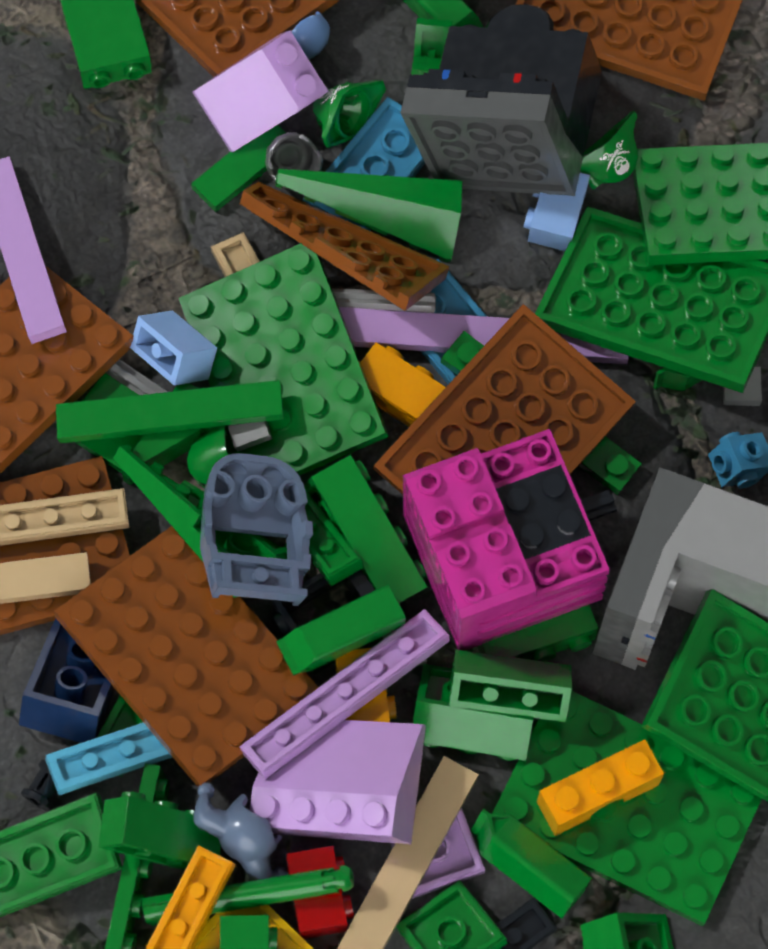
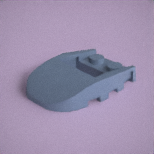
[200,453,313,606]

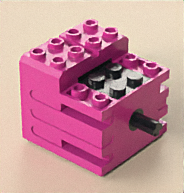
[403,429,617,651]

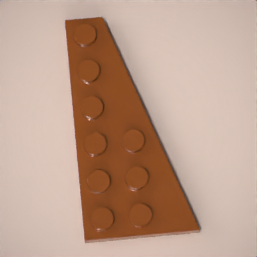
[240,182,450,311]

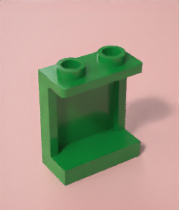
[60,0,152,89]

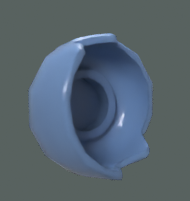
[291,11,330,60]

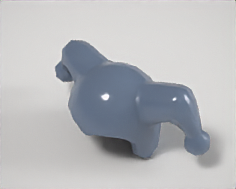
[193,782,289,881]

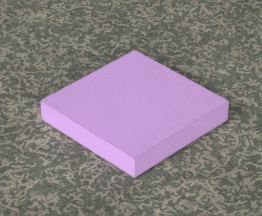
[390,808,485,899]

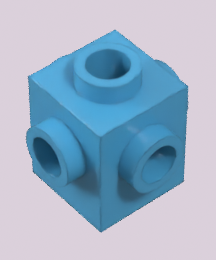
[708,432,768,489]

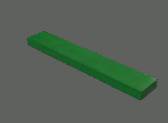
[56,380,284,444]

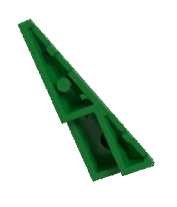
[275,169,462,263]
[113,444,287,598]

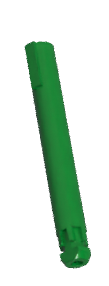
[142,865,354,925]

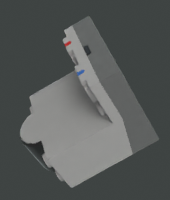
[593,467,768,670]

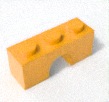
[537,739,664,836]

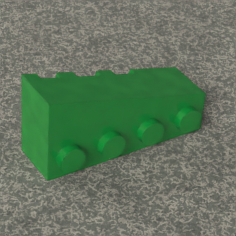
[304,455,427,604]

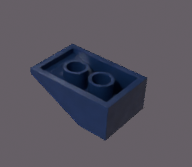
[19,618,114,743]

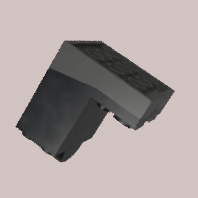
[401,4,602,196]

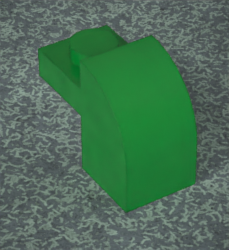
[411,18,452,75]

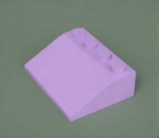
[249,720,426,844]

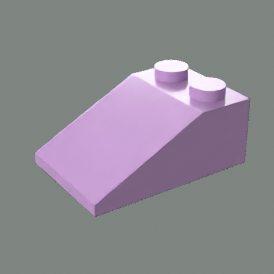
[193,30,329,152]

